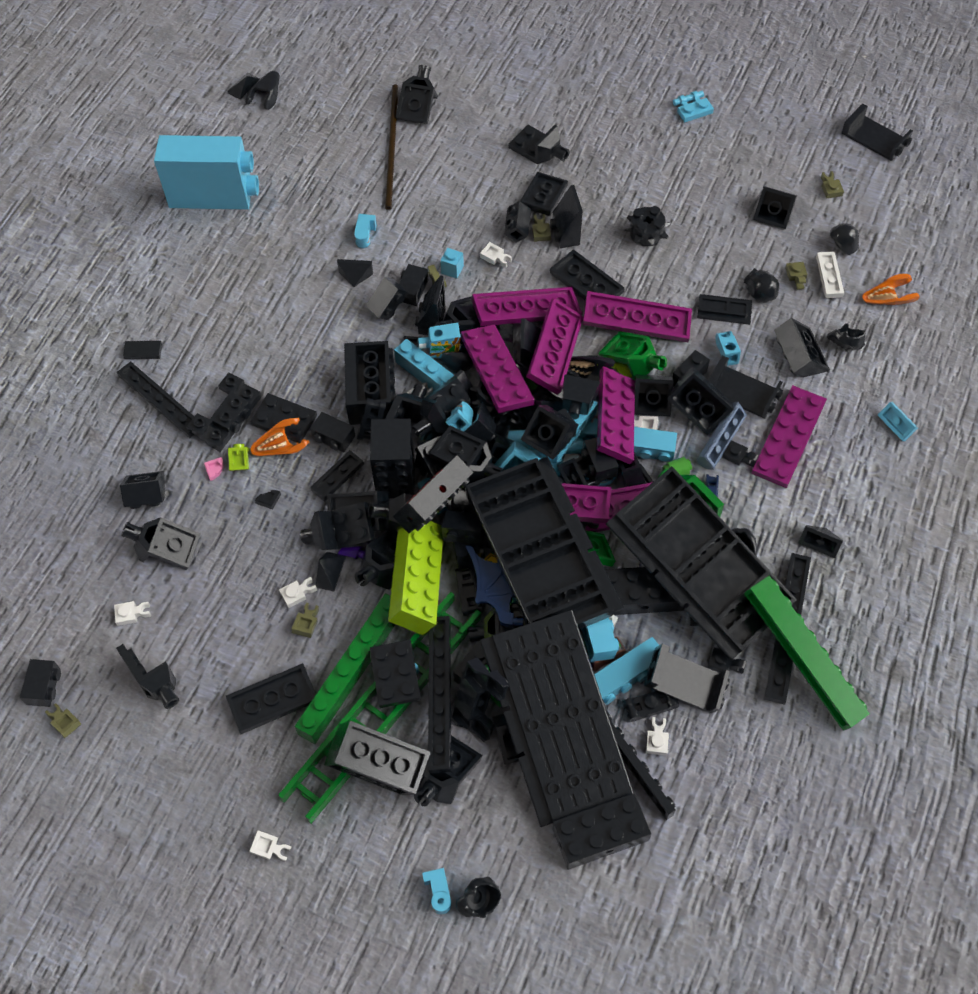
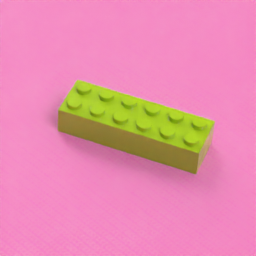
[388,521,443,635]

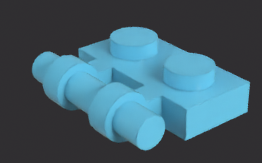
[673,91,714,123]

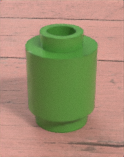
[662,457,692,475]

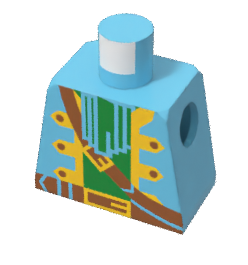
[418,323,461,358]

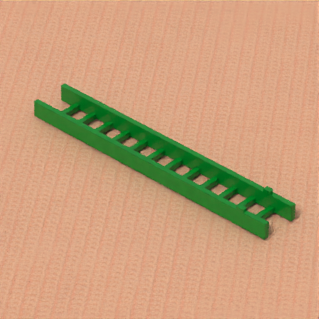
[278,592,481,824]

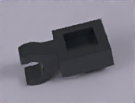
[722,440,758,467]
[708,647,747,674]

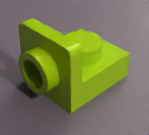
[228,444,250,471]

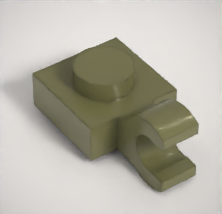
[785,262,808,290]

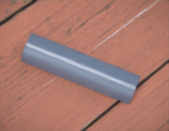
[697,402,747,470]

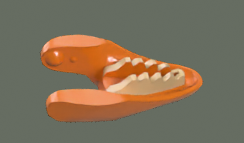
[862,274,920,305]
[250,418,309,456]

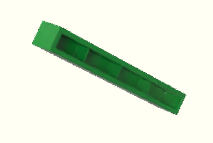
[744,576,870,731]
[294,593,396,744]

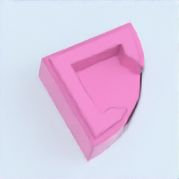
[204,457,224,481]

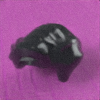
[827,323,866,351]
[456,877,501,918]

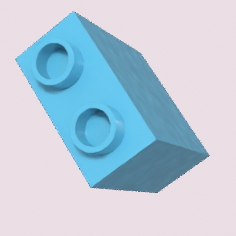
[154,135,259,210]

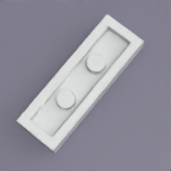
[816,252,844,298]

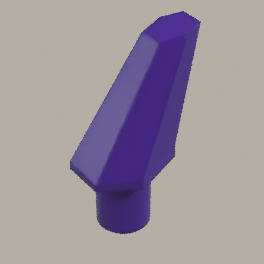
[338,546,364,559]

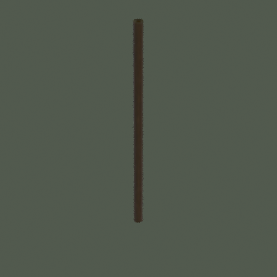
[385,84,398,210]

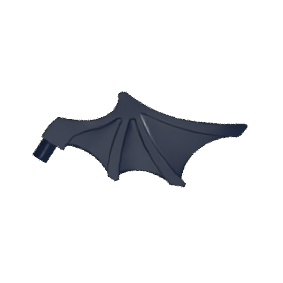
[466,546,524,628]

